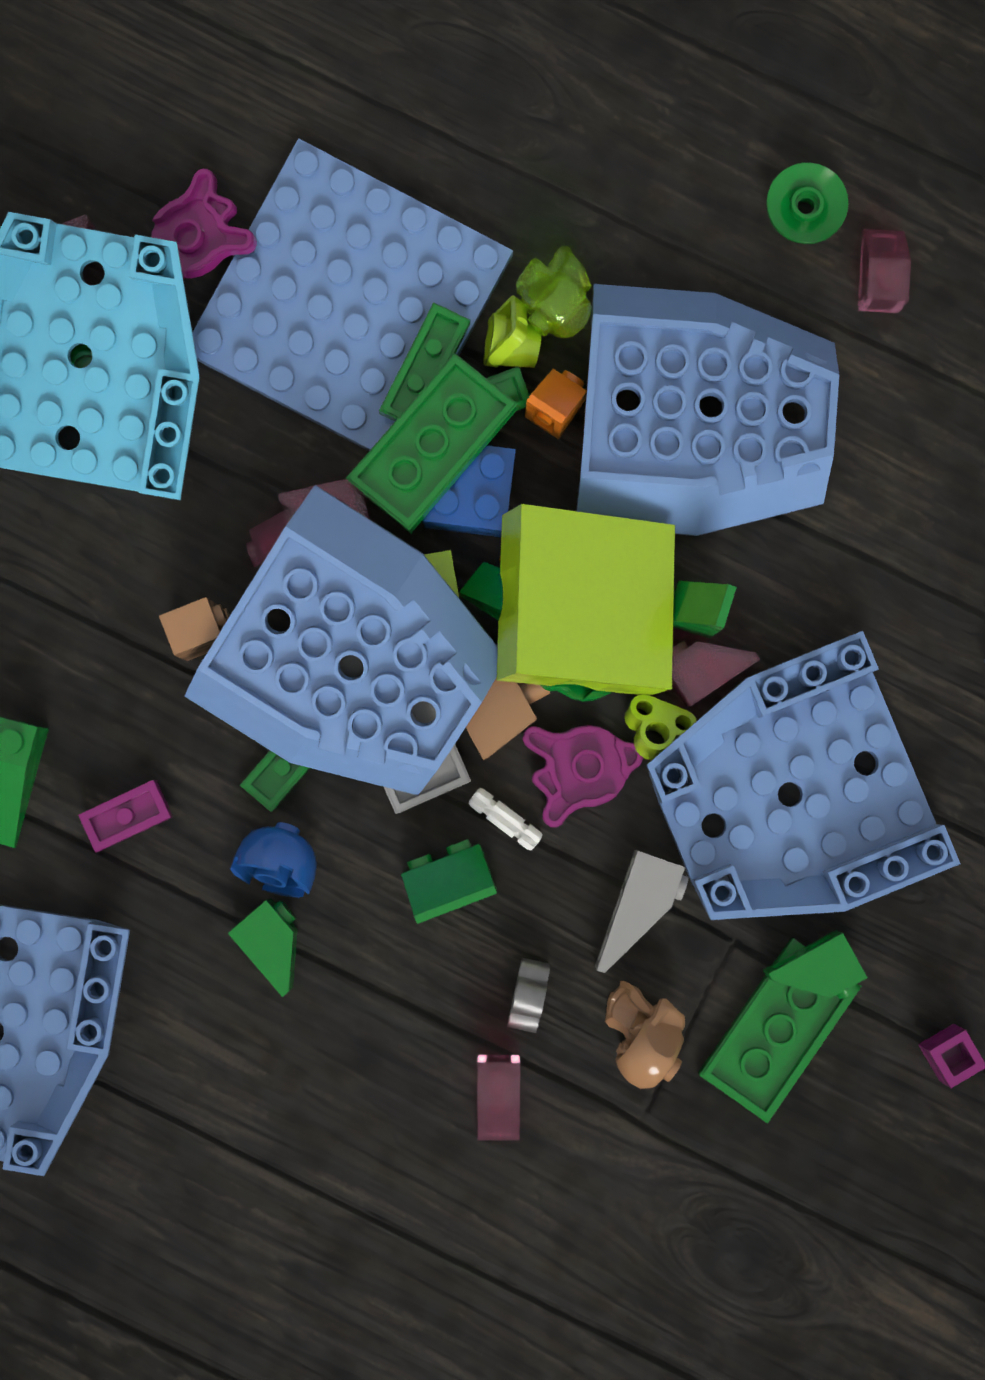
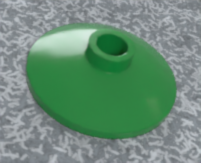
[766,163,849,244]

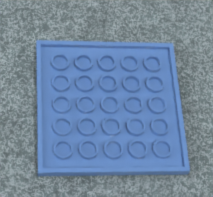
[192,138,513,451]

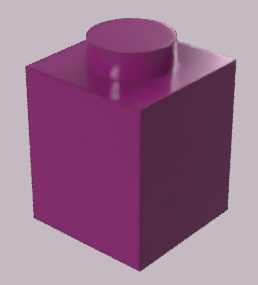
[918,1024,985,1088]

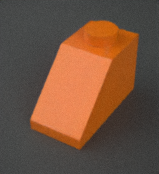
[525,369,587,439]

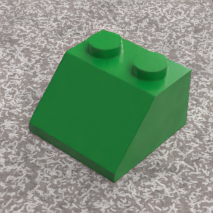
[401,839,497,924]

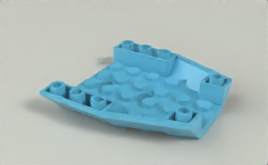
[0,212,200,500]

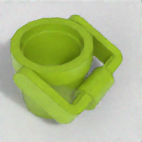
[484,295,542,368]

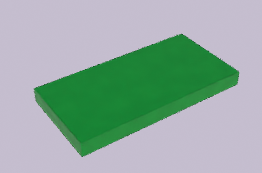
[346,353,519,534]
[698,937,862,1123]

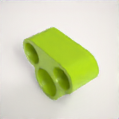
[624,694,697,760]

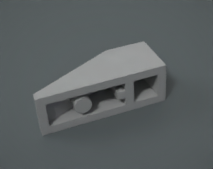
[595,850,689,973]

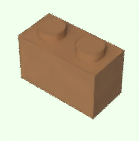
[159,597,230,661]

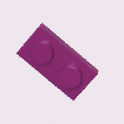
[78,780,173,853]

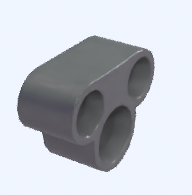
[507,958,550,1033]

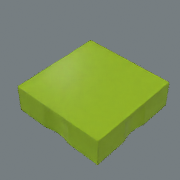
[496,504,675,695]

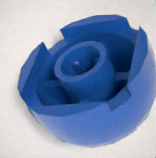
[230,822,317,898]

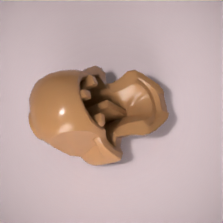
[605,981,685,1089]

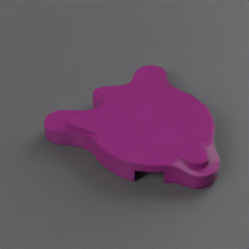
[151,169,257,279]
[523,725,643,827]

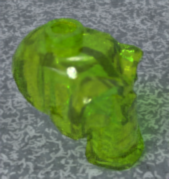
[516,246,592,338]

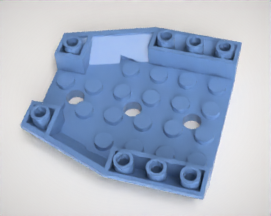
[577,284,839,536]
[185,485,498,795]
[647,631,961,920]
[0,904,130,1176]

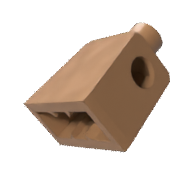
[466,677,550,761]

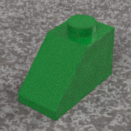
[228,898,298,997]
[763,930,868,1000]

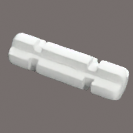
[469,788,542,850]

